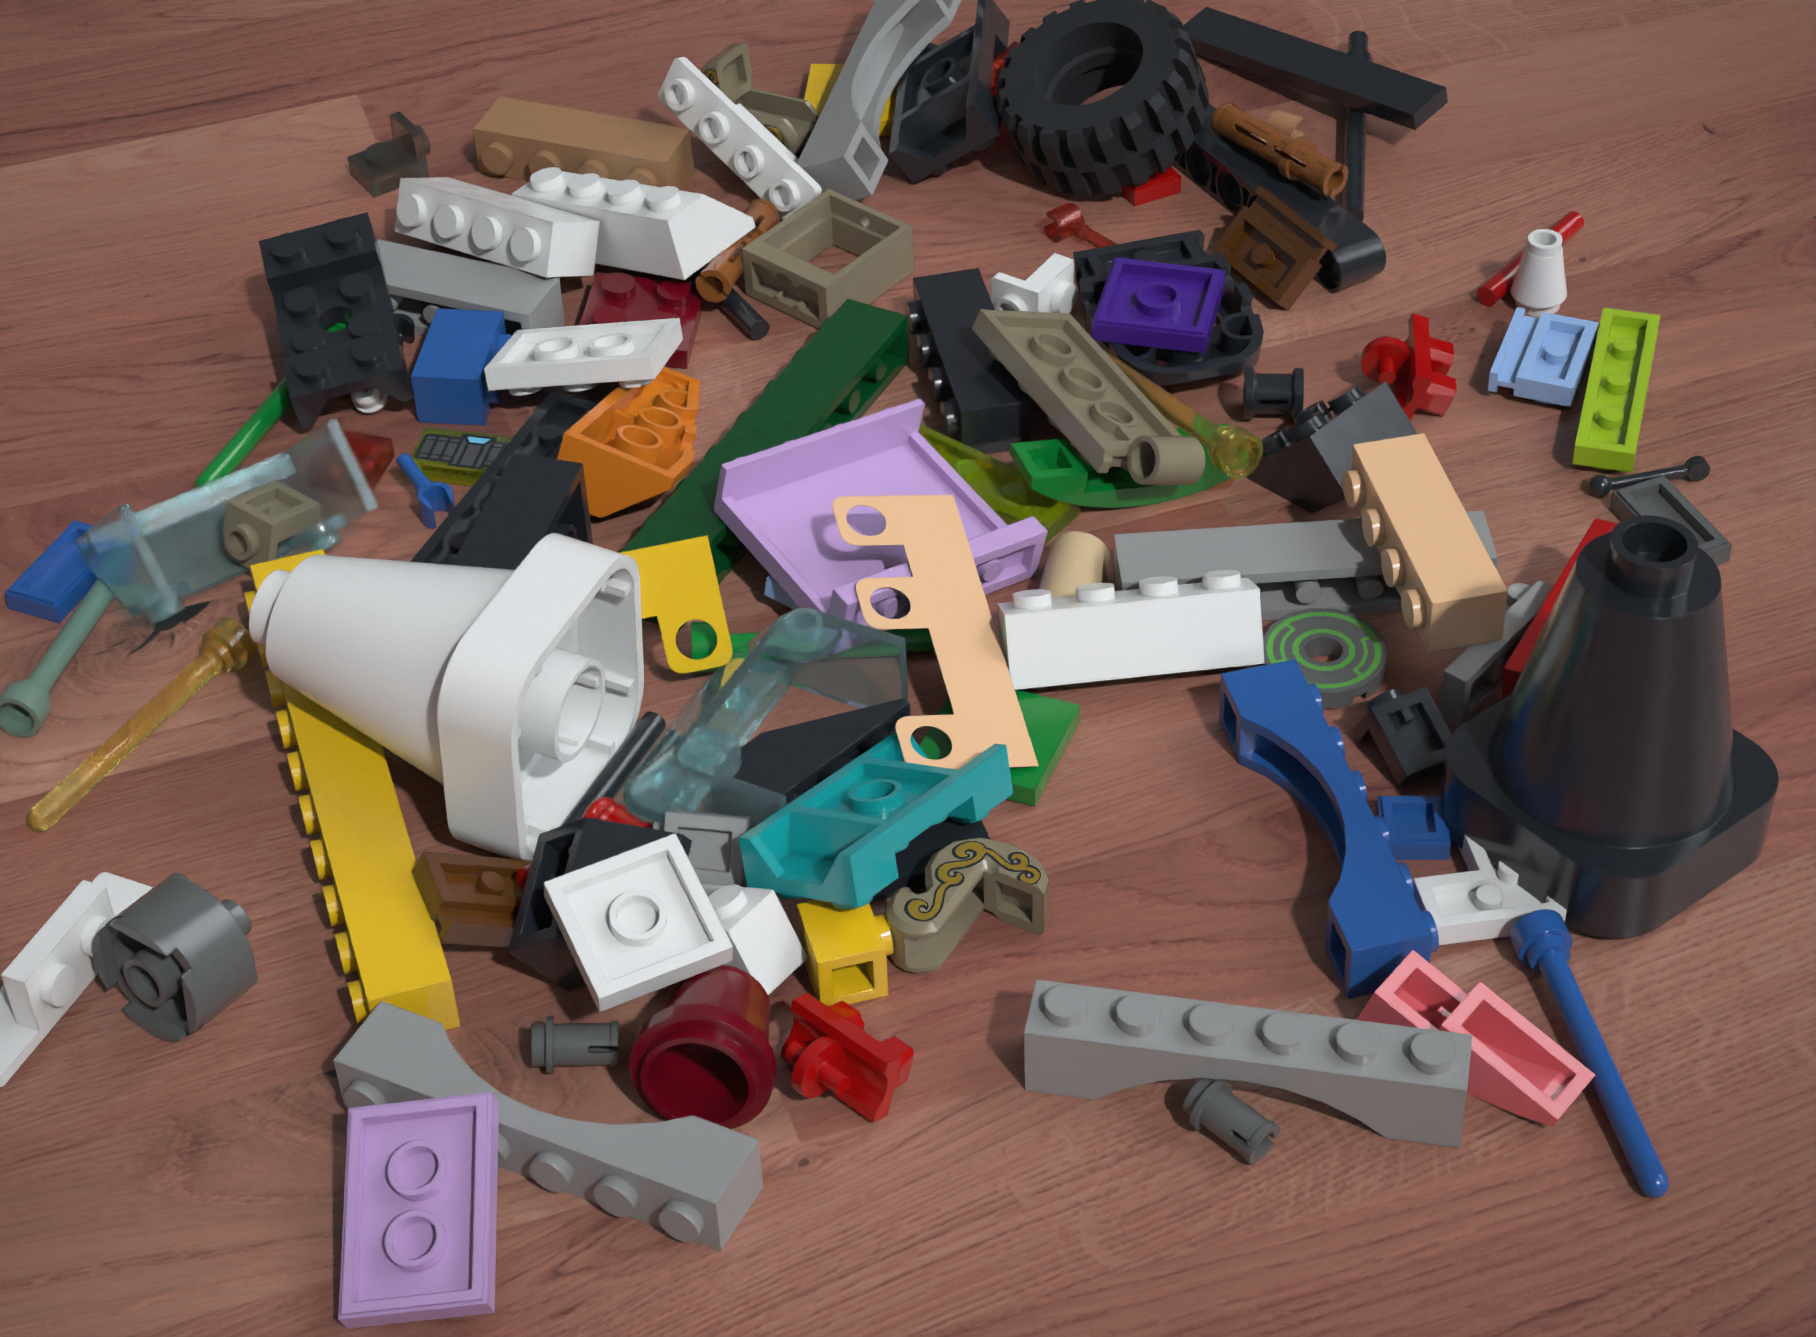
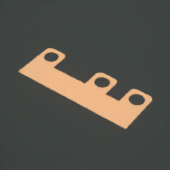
[832,495,1039,770]

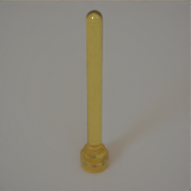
[1101,347,1263,480]
[26,618,257,833]

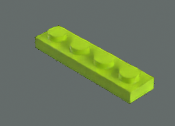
[1572,307,1661,473]

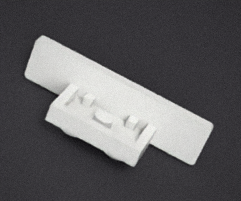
[658,57,822,220]
[0,872,153,1088]

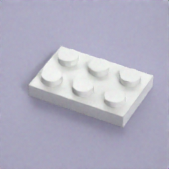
[484,318,683,396]

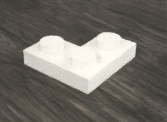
[1413,835,1567,946]

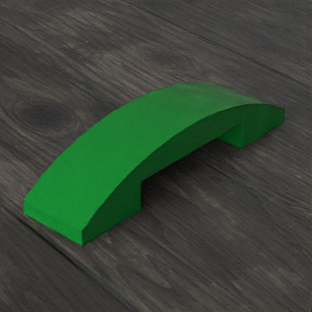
[1009,424,1252,508]

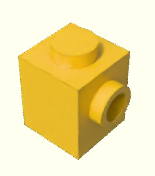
[797,900,893,1007]

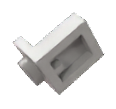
[653,807,750,887]

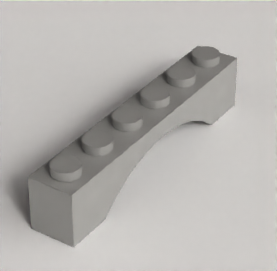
[797,0,961,200]
[1024,979,1473,1148]
[333,1001,763,1251]

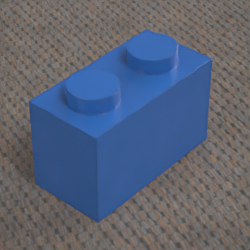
[411,308,512,426]

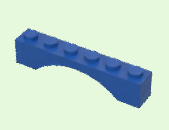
[1219,659,1439,999]

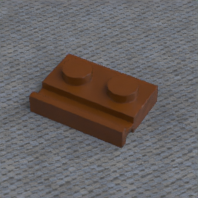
[1212,185,1337,311]
[413,851,532,947]

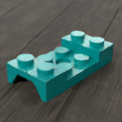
[738,733,1013,909]

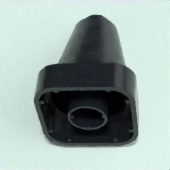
[1439,515,1779,938]

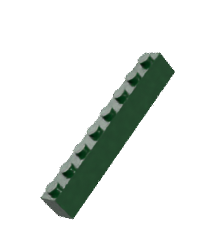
[617,298,909,632]

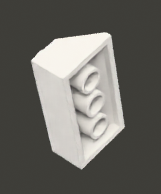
[512,167,755,280]

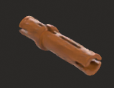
[1211,102,1348,197]
[696,199,779,303]

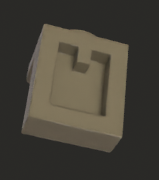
[221,480,321,570]

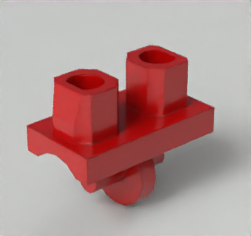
[1361,313,1457,420]
[780,993,914,1123]

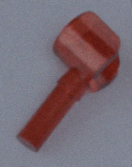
[1044,203,1117,248]

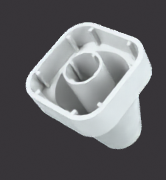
[249,533,644,861]

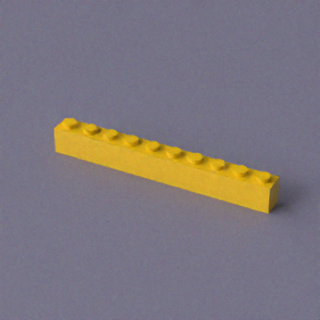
[244,549,461,1031]

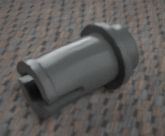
[531,1016,619,1073]
[1183,1078,1280,1164]

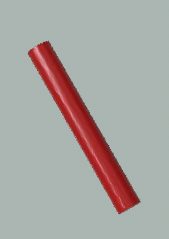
[1477,211,1584,307]

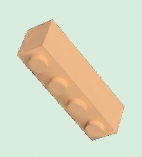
[1343,433,1508,652]

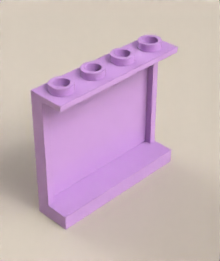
[713,399,1048,650]

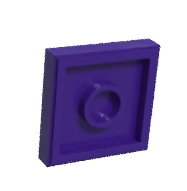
[1091,257,1226,353]

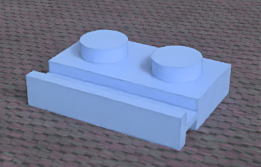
[1488,307,1599,407]

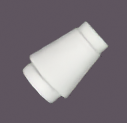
[1511,229,1567,317]

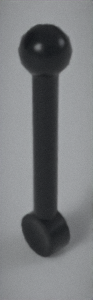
[1588,456,1710,498]

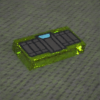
[411,427,513,486]

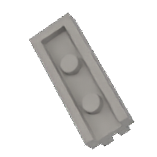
[1439,580,1553,728]

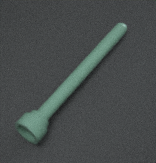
[0,531,149,738]

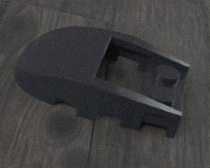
[1073,230,1264,387]

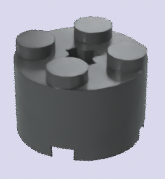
[92,873,258,1042]

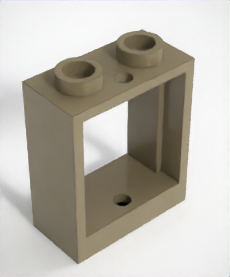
[742,189,914,329]

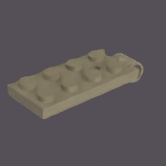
[972,309,1205,485]

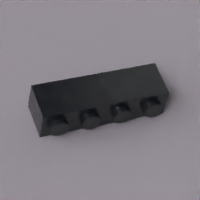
[905,268,1031,458]

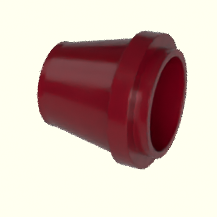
[629,965,777,1129]

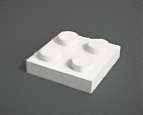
[544,833,733,1012]

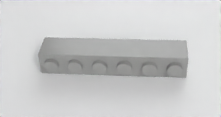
[1113,510,1498,621]

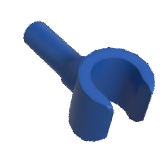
[396,453,455,529]

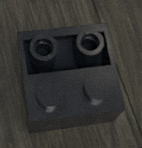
[1243,381,1417,513]
[507,817,692,991]

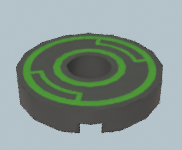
[1260,608,1387,709]

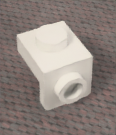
[990,253,1077,314]

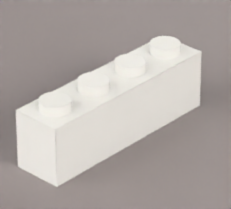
[395,177,600,278]
[997,570,1265,690]

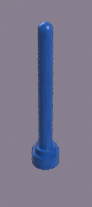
[1509,909,1669,1198]

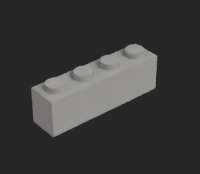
[377,239,565,336]

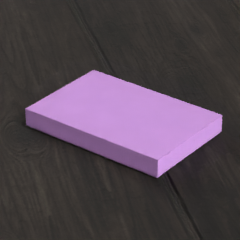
[338,1092,499,1329]

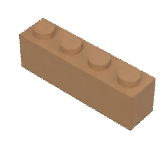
[473,96,695,191]

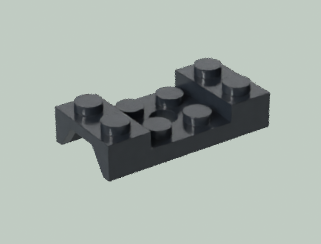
[889,0,1010,184]
[259,212,414,429]

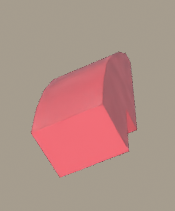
[1356,950,1595,1127]

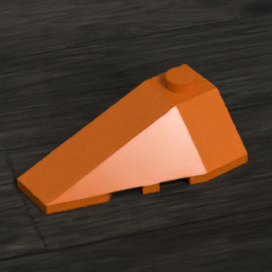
[557,366,701,518]

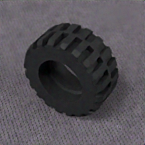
[996,0,1209,197]

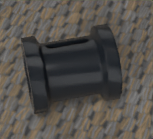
[1243,367,1304,420]

